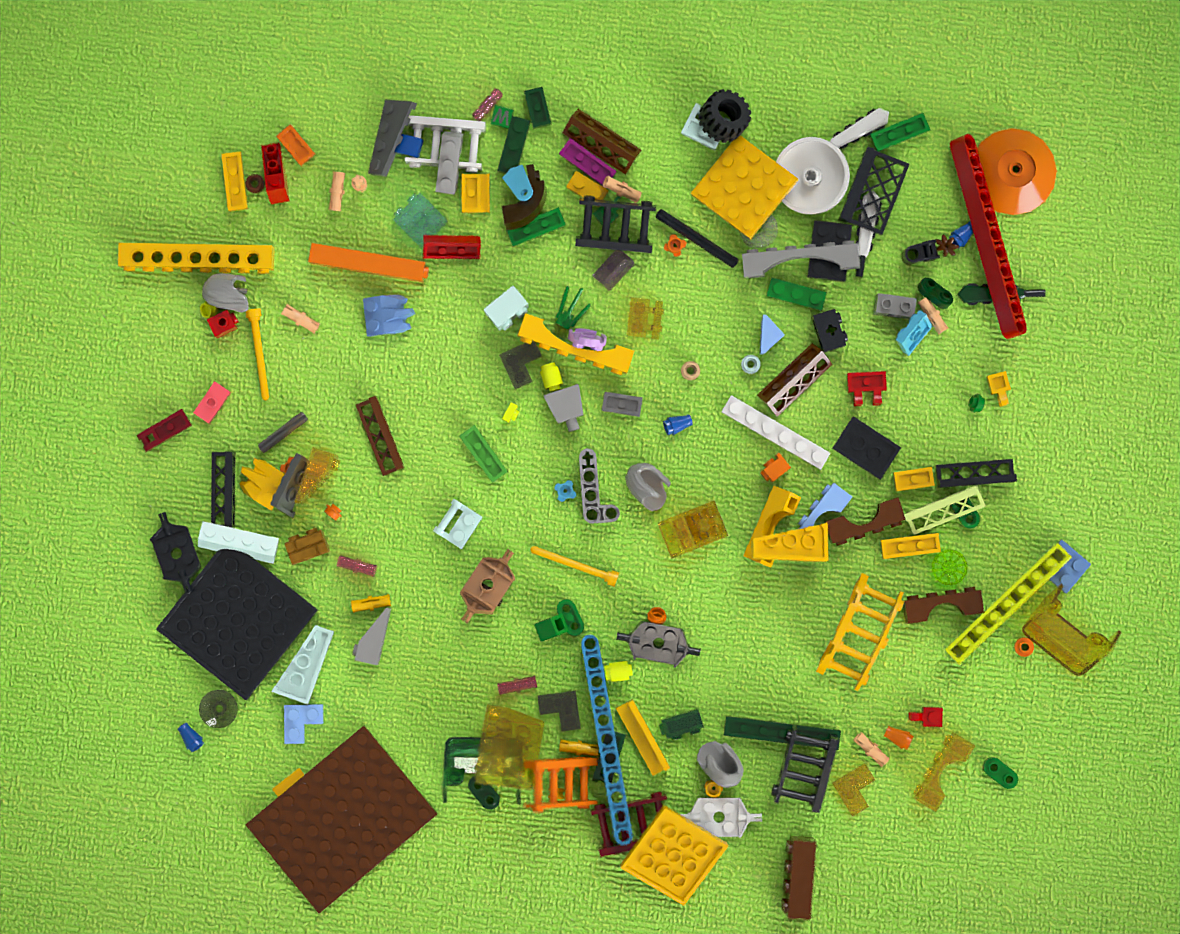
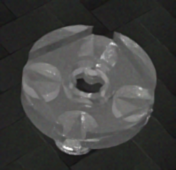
[740,215,778,249]

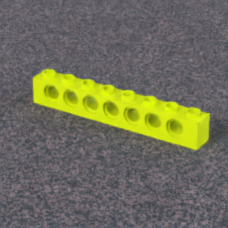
[945,543,1072,665]

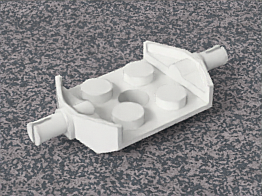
[680,798,762,838]

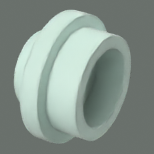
[741,355,760,374]

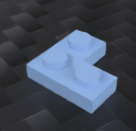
[284,704,324,744]

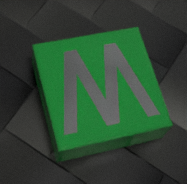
[490,105,514,129]

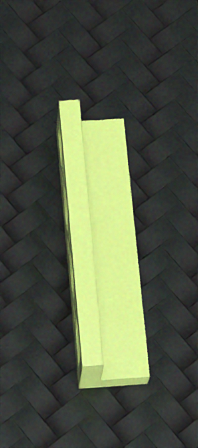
[904,485,986,535]

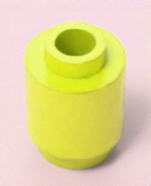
[540,362,563,392]
[604,661,633,682]

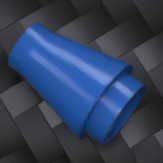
[949,221,973,249]
[663,414,693,436]
[178,723,204,752]

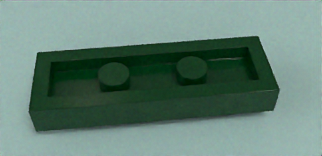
[497,116,531,174]

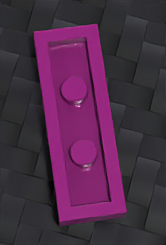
[559,138,617,186]

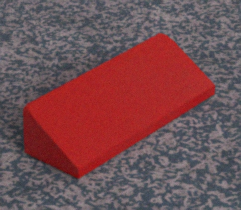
[423,235,481,259]

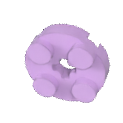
[568,328,607,351]

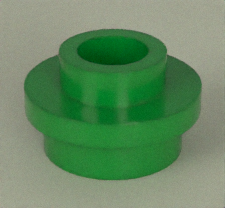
[968,394,985,413]

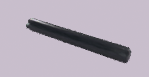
[656,209,739,268]

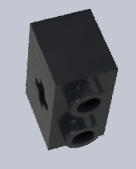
[811,309,848,353]

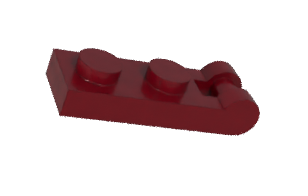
[136,409,193,452]

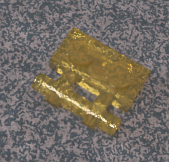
[627,297,664,340]

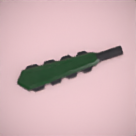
[957,283,1046,305]

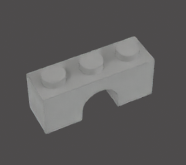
[435,131,463,194]

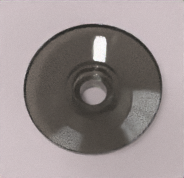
[199,690,238,728]

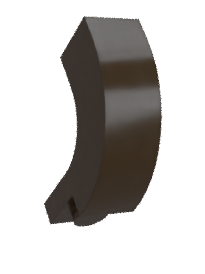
[502,164,547,231]

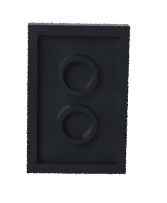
[807,220,852,282]
[832,416,901,480]

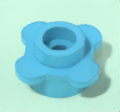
[555,480,576,502]

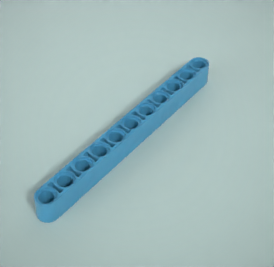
[581,635,632,845]

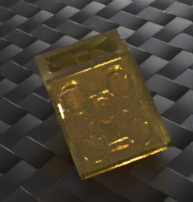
[657,501,728,559]

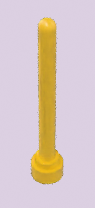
[246,308,269,400]
[530,546,619,587]

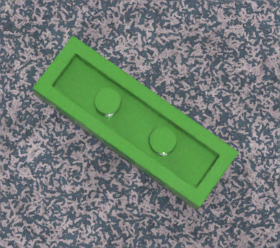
[459,425,508,483]

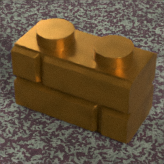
[285,528,330,565]

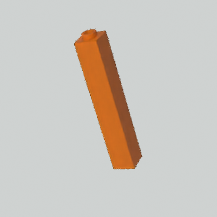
[308,243,429,283]

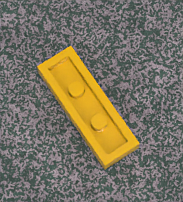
[221,152,248,211]
[880,533,941,559]

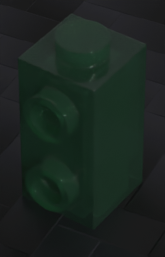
[659,708,704,741]

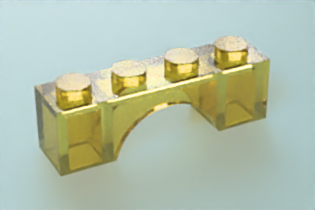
[913,732,975,812]

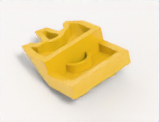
[239,458,285,511]

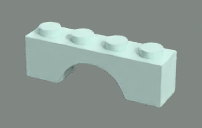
[198,522,279,564]

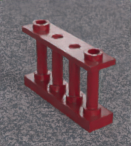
[591,791,667,857]

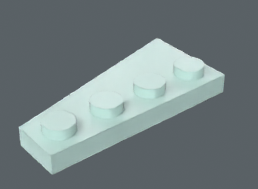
[271,625,334,704]

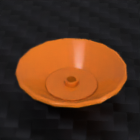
[977,128,1057,215]

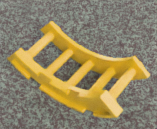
[816,573,904,691]

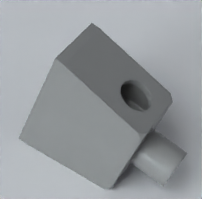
[544,384,583,432]

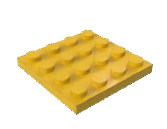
[691,135,798,240]
[620,805,728,905]

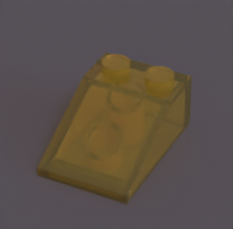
[294,447,340,504]

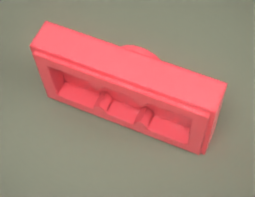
[193,381,231,424]

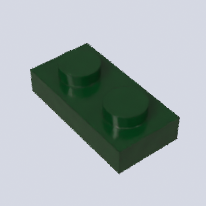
[524,87,552,129]

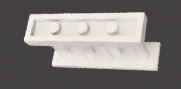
[405,115,486,173]

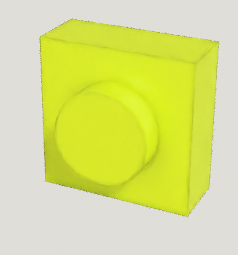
[502,402,520,423]

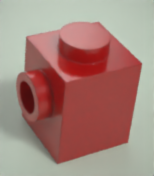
[207,310,239,338]

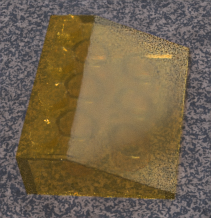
[475,705,545,790]

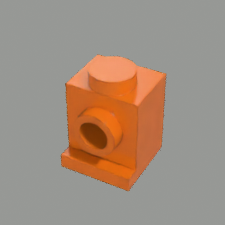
[760,453,791,482]

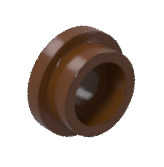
[245,174,265,194]

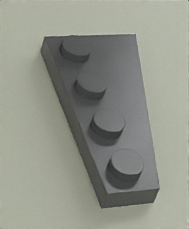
[368,100,417,177]

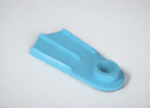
[503,165,533,201]

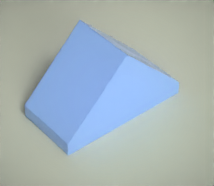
[760,315,784,355]

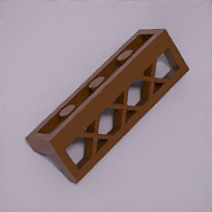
[562,108,642,175]
[757,343,833,417]
[356,396,405,476]

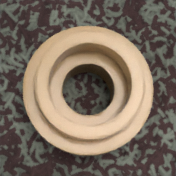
[681,361,700,380]

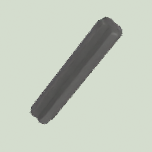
[258,412,308,453]

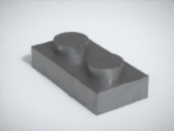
[602,392,643,417]

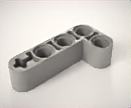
[579,448,620,524]

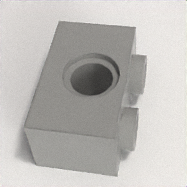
[873,293,917,320]

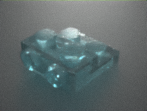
[393,193,448,248]

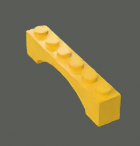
[517,313,634,375]

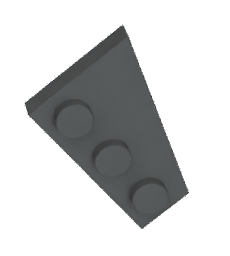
[270,453,311,518]

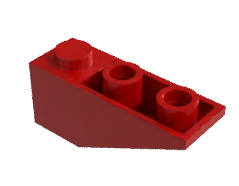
[261,142,290,205]

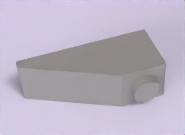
[353,607,392,665]

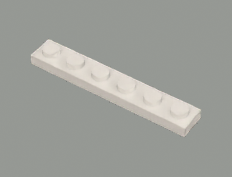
[722,395,830,470]

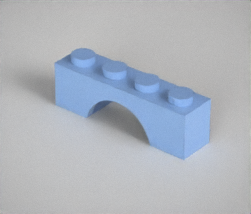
[797,483,852,530]

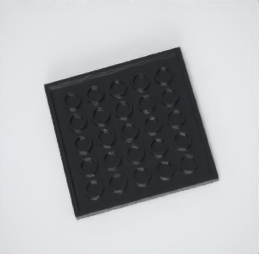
[156,549,318,701]

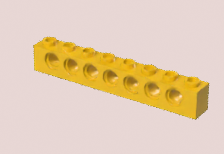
[118,243,274,274]

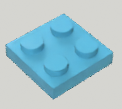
[896,310,933,356]

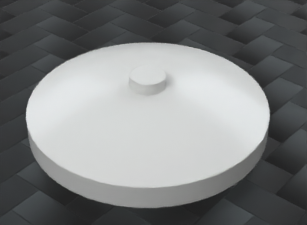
[776,137,850,215]

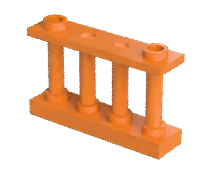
[524,756,598,812]

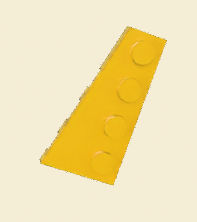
[751,523,828,562]

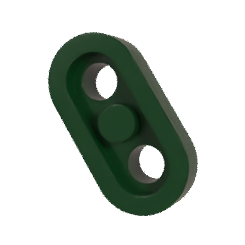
[917,277,953,309]
[468,775,500,810]

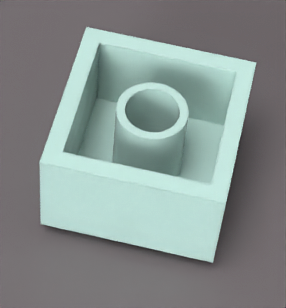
[483,286,529,331]

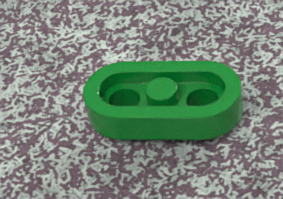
[950,498,980,529]
[557,599,584,636]
[983,757,1018,789]

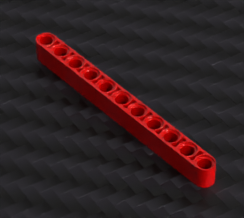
[950,134,1027,339]

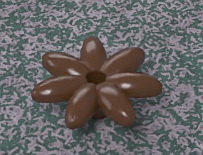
[936,234,959,257]

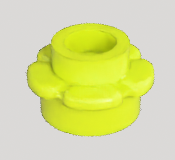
[200,301,218,318]

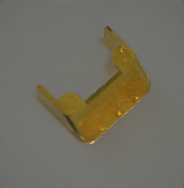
[1022,584,1122,676]

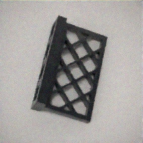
[838,146,910,235]

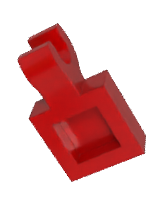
[909,707,943,727]

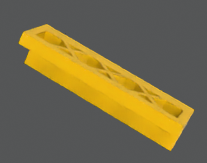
[616,699,670,776]

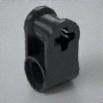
[901,239,940,265]

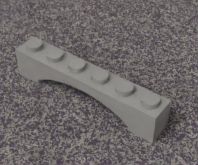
[742,241,860,279]

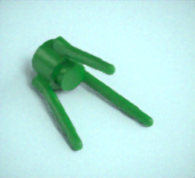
[555,286,591,330]

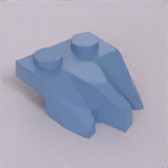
[363,295,415,337]

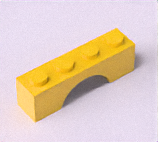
[744,486,801,568]

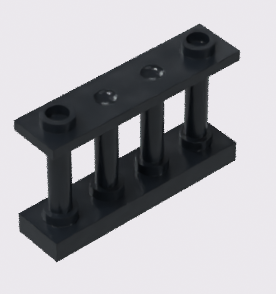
[575,195,656,253]
[771,724,839,813]

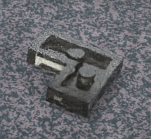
[499,341,542,390]
[538,690,581,731]

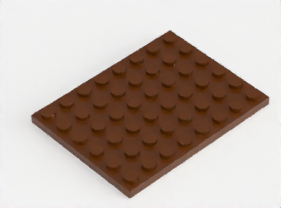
[245,725,438,913]

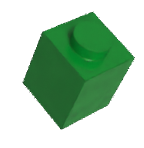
[534,613,569,642]

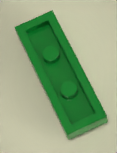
[870,113,930,152]
[506,207,566,247]
[766,278,827,311]

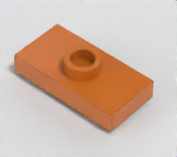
[276,124,315,166]

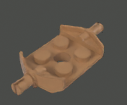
[460,549,515,623]

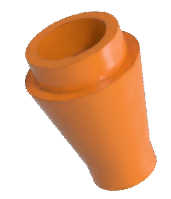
[884,726,914,750]

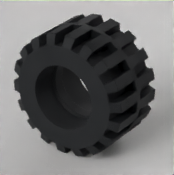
[698,89,751,143]

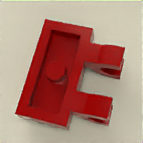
[847,371,887,407]

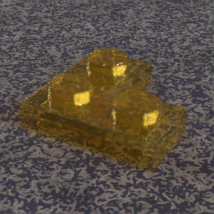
[832,763,875,817]

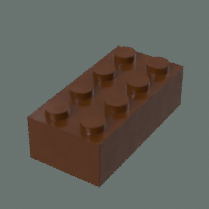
[781,835,817,920]

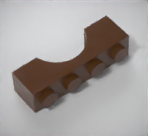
[824,498,906,546]
[902,587,984,624]

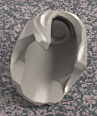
[202,273,249,312]
[625,463,671,511]
[697,741,744,788]

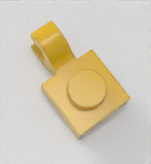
[986,371,1011,407]

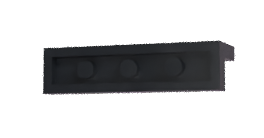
[211,452,236,529]
[936,459,1017,488]

